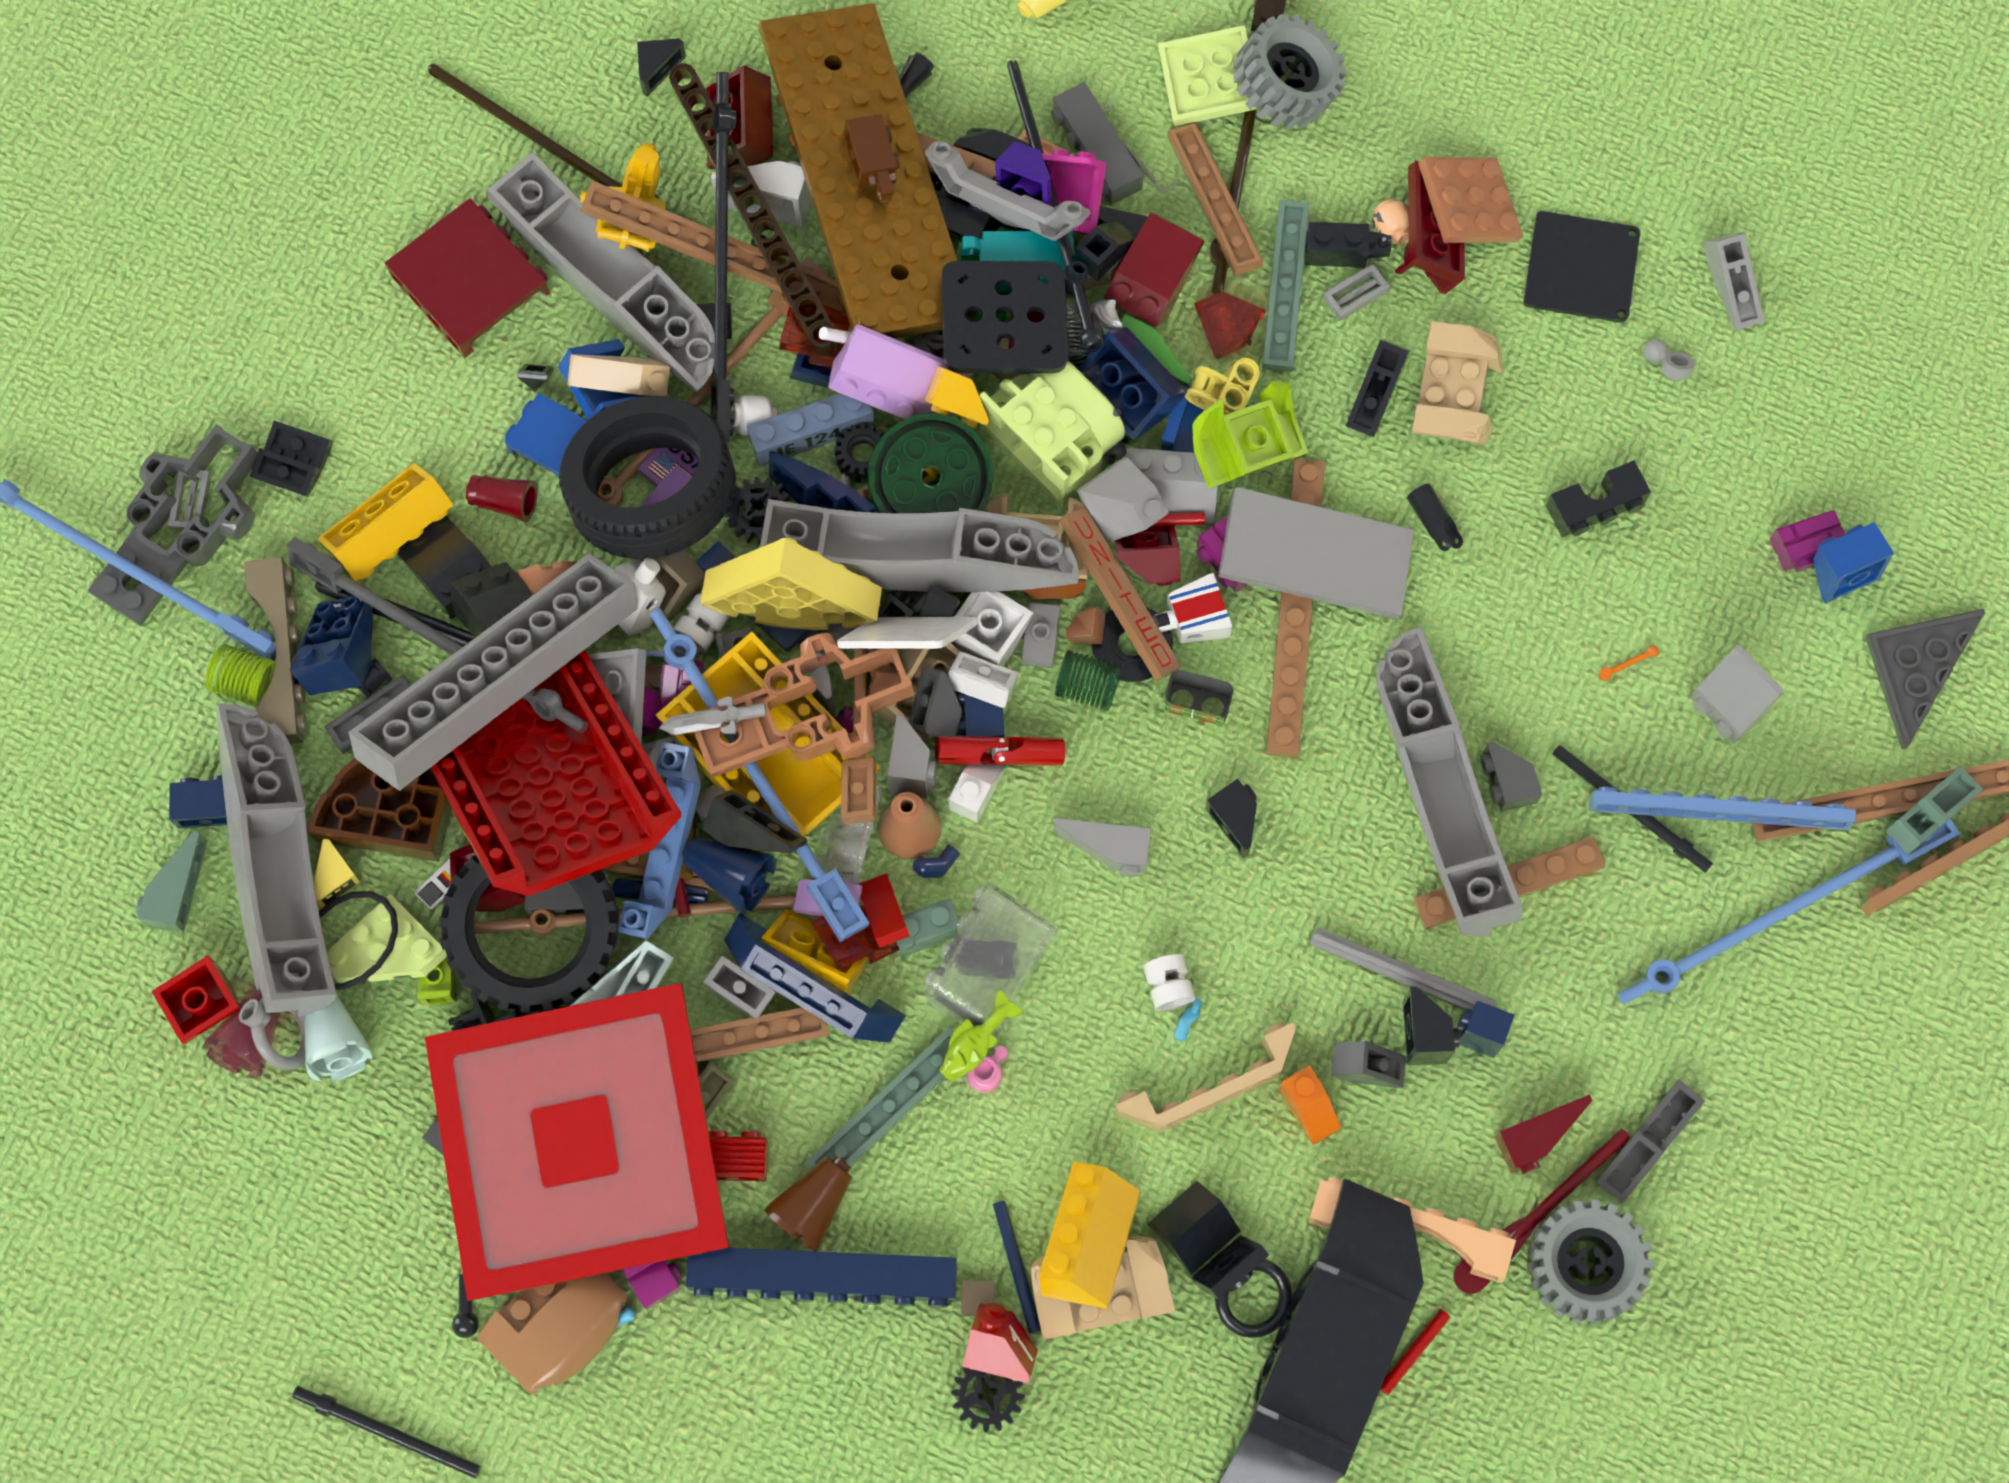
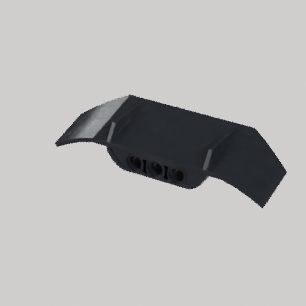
[1217,1178,1424,1483]

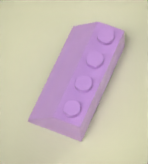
[828,324,970,419]

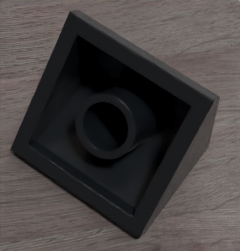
[1147,1181,1241,1275]

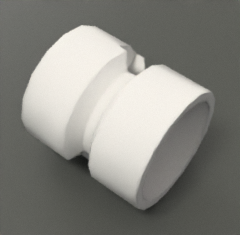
[673,594,730,653]
[1143,954,1196,1011]

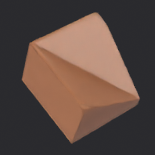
[1065,607,1106,645]

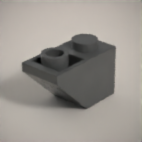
[1480,742,1542,812]

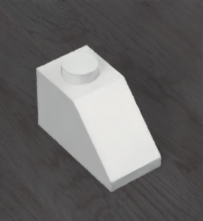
[948,765,1006,823]

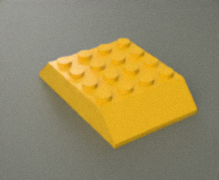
[656,631,881,855]

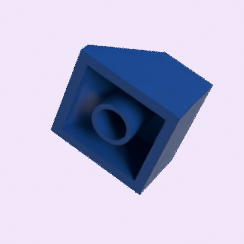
[1813,522,1894,604]

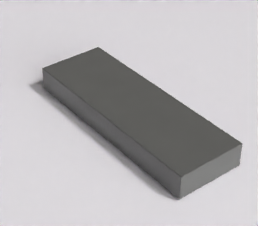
[324,674,411,754]

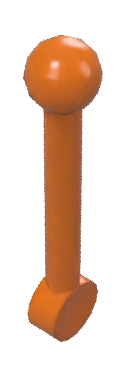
[1599,645,1659,681]

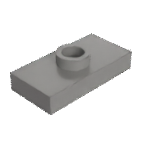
[1022,602,1060,668]

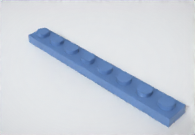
[1589,787,1856,830]

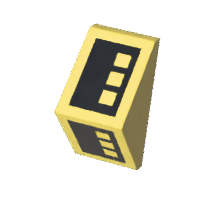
[314,839,361,909]

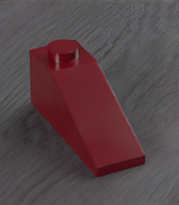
[1495,1094,1592,1175]

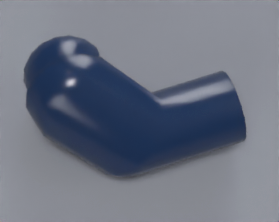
[912,845,960,878]

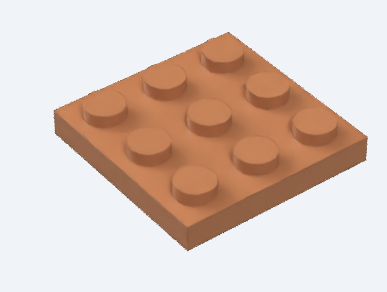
[1418,157,1523,243]

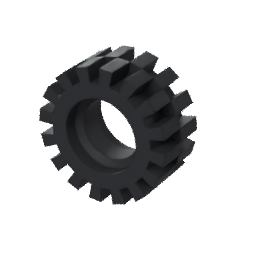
[835,422,884,483]

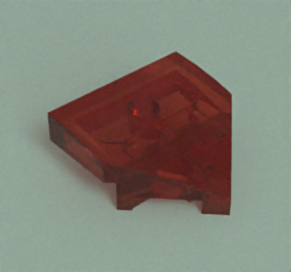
[1194,292,1265,359]

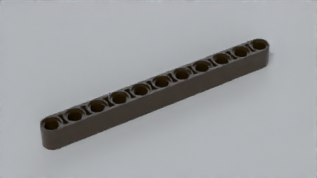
[669,63,838,356]

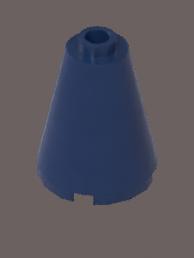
[682,837,776,914]

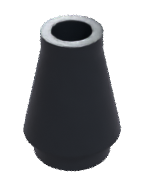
[899,52,934,98]

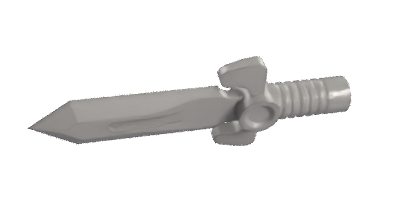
[659,696,767,735]

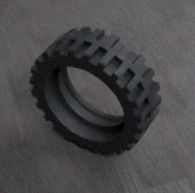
[439,854,619,1013]

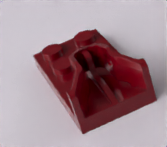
[1395,160,1465,294]

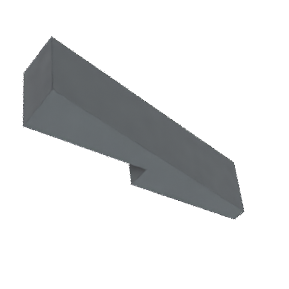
[1596,1080,1705,1203]

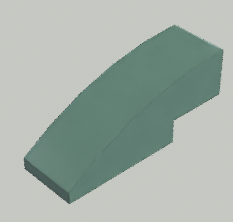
[1886,766,1983,855]

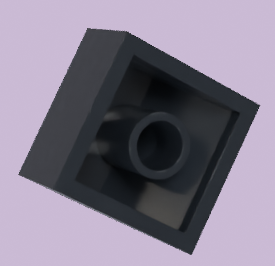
[1402,987,1460,1066]

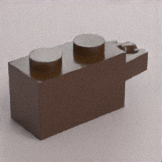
[842,114,900,203]

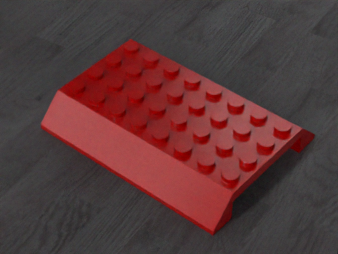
[430,650,682,896]

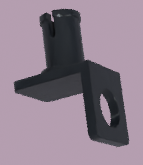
[448,991,526,1031]

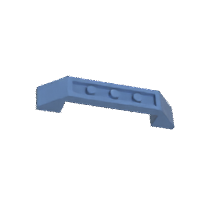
[618,742,701,939]

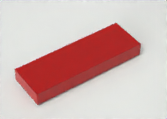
[857,873,910,948]

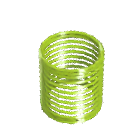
[205,644,276,707]

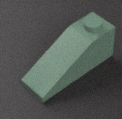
[136,831,208,933]

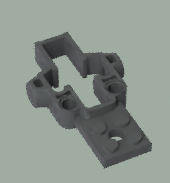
[88,424,258,626]

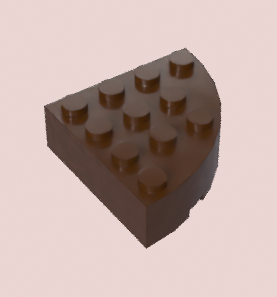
[307,758,452,862]

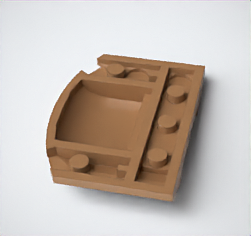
[477,1273,628,1395]

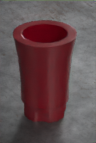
[466,475,538,523]

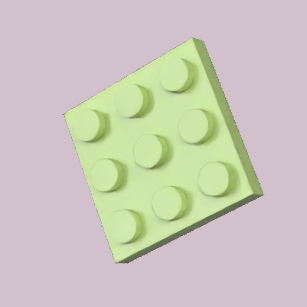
[1158,25,1257,127]

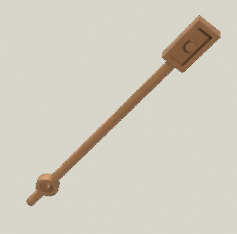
[572,257,830,530]
[841,489,877,824]

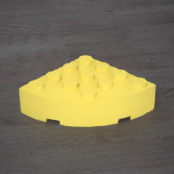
[700,538,882,630]

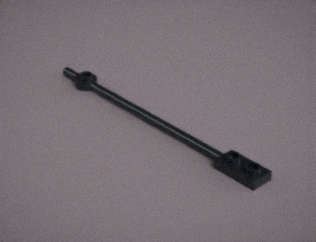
[711,72,736,443]

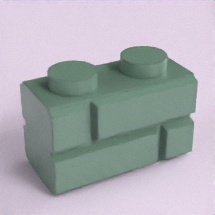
[895,898,962,958]

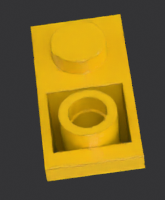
[924,366,989,428]

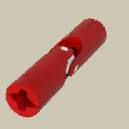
[935,736,1065,766]

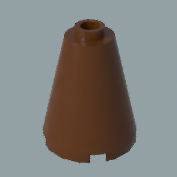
[764,1155,853,1252]

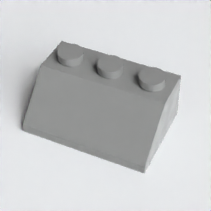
[1126,448,1218,526]

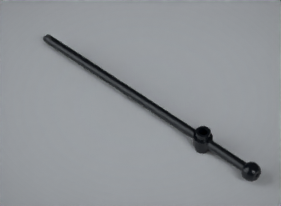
[1007,60,1104,352]

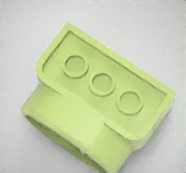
[979,361,1125,509]

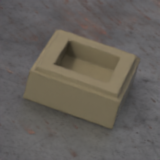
[961,1281,995,1316]

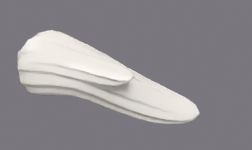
[1089,300,1123,335]

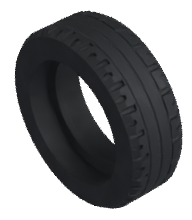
[559,396,736,559]

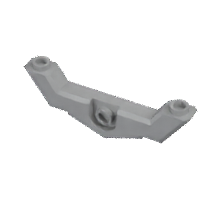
[925,141,1091,241]

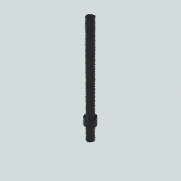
[1552,745,1713,873]
[292,1386,482,1479]

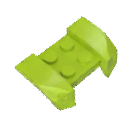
[1192,381,1308,489]

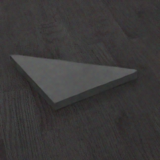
[1865,609,1985,750]

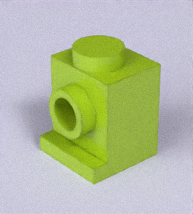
[417,958,456,1005]

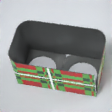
[1165,670,1234,726]

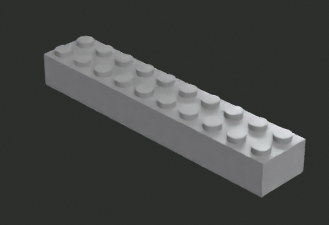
[349,554,637,791]

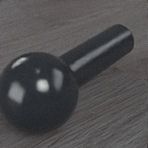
[452,1273,479,1338]

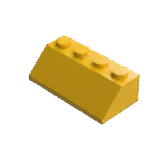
[317,463,454,582]
[1039,1161,1140,1309]

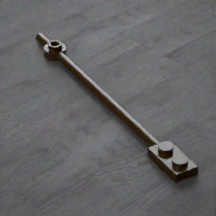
[1209,0,1286,295]

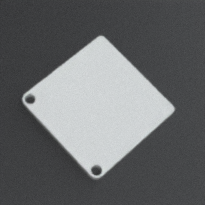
[837,617,978,648]

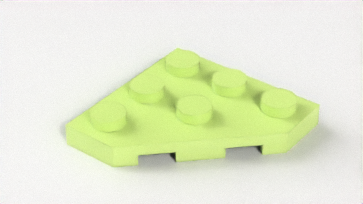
[327,894,447,983]

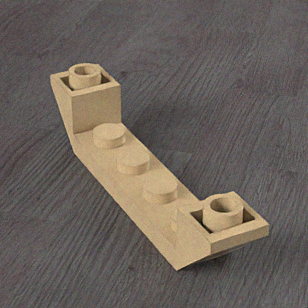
[1115,1022,1296,1132]

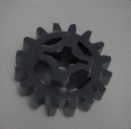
[726,476,790,544]
[951,1367,1025,1433]

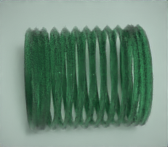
[1054,649,1121,712]

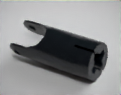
[1407,483,1463,551]

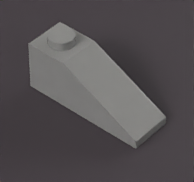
[1703,233,1765,330]
[1054,818,1151,877]

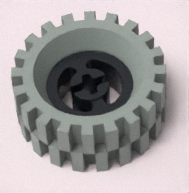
[1233,14,1346,129]
[1527,1200,1653,1325]

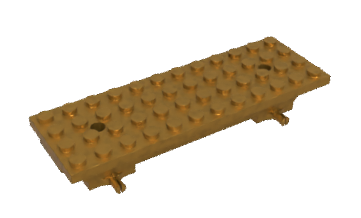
[758,3,975,339]

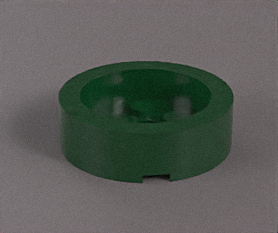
[867,413,994,514]

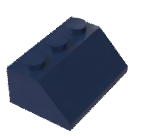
[1078,327,1187,440]

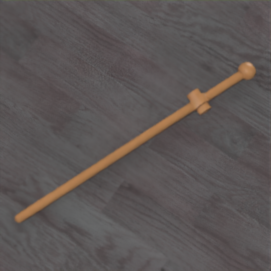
[474,894,796,936]

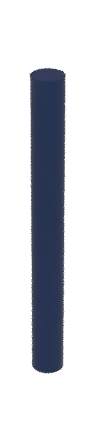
[993,1201,1041,1334]

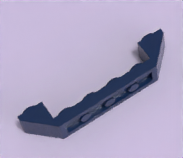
[724,913,906,1043]

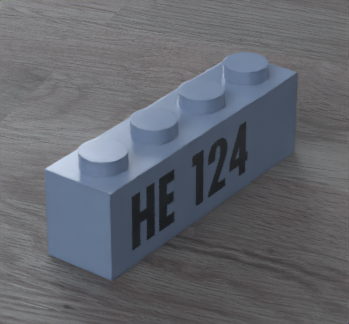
[746,394,875,467]

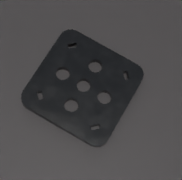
[941,261,1069,373]

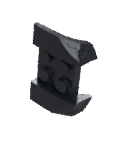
[937,128,1030,239]

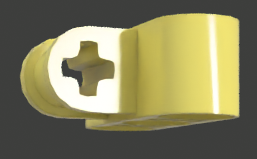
[1185,358,1260,415]

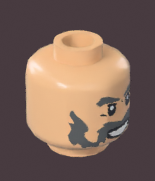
[1372,199,1409,245]

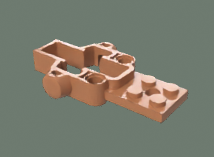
[694,633,915,778]

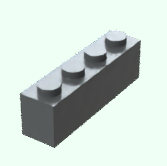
[1051,82,1143,205]

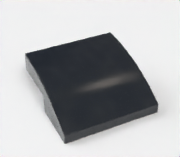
[250,420,334,497]

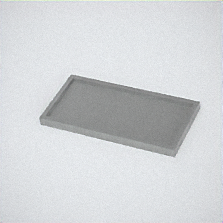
[1218,487,1414,619]

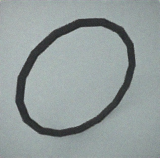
[318,891,398,990]

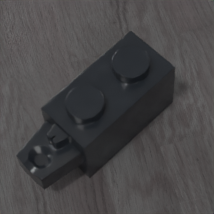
[1305,222,1392,268]

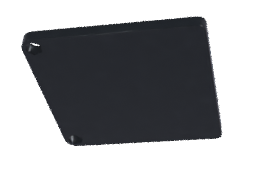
[1523,211,1640,323]

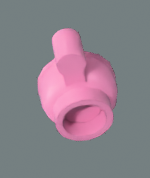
[966,1046,1008,1093]

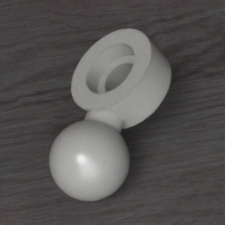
[1643,339,1695,381]

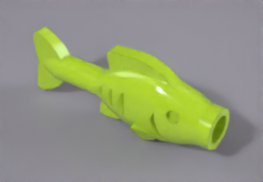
[939,990,1024,1083]

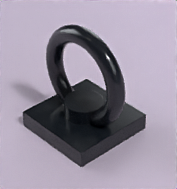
[1191,1235,1292,1338]

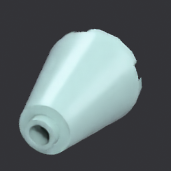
[304,994,372,1082]

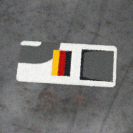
[415,859,451,909]

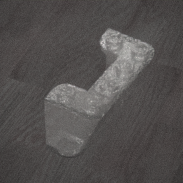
[923,882,1058,1038]

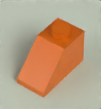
[1279,1066,1341,1145]

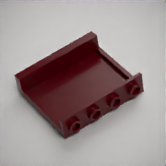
[385,198,549,359]

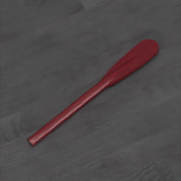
[1453,1128,1630,1294]

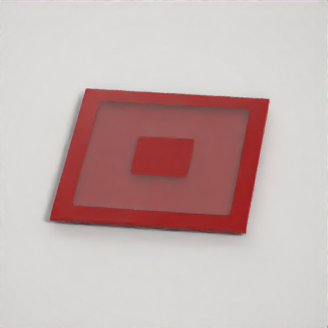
[425,983,730,1301]

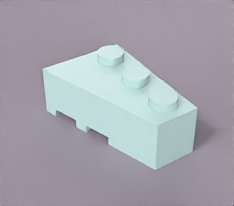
[566,941,674,1007]

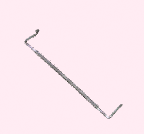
[1103,103,1180,193]

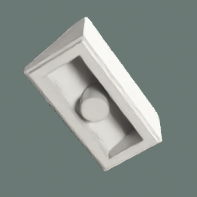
[948,651,1019,708]

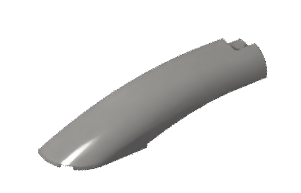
[216,703,336,1017]

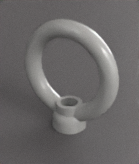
[239,998,305,1070]

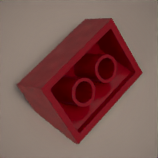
[706,65,773,169]

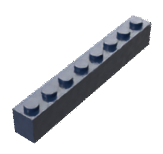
[685,1248,957,1308]

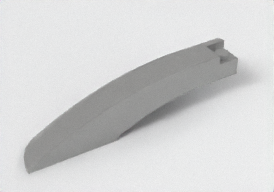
[487,152,715,393]
[760,499,1079,592]
[1377,627,1523,937]

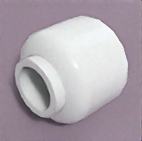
[730,395,777,435]

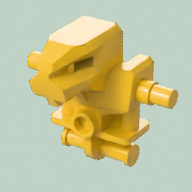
[580,142,666,252]

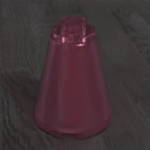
[202,986,281,1078]

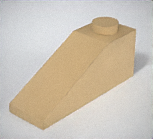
[567,354,670,396]

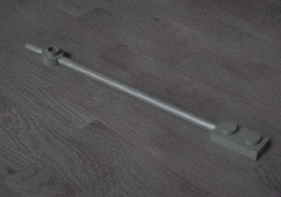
[287,537,588,733]

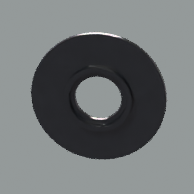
[1091,607,1173,682]

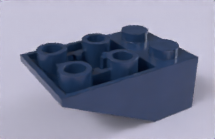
[290,595,372,696]

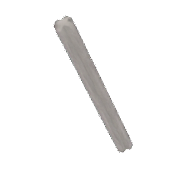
[1311,928,1496,1009]

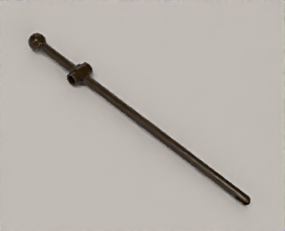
[428,64,659,199]

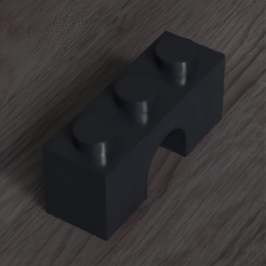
[1546,460,1651,537]

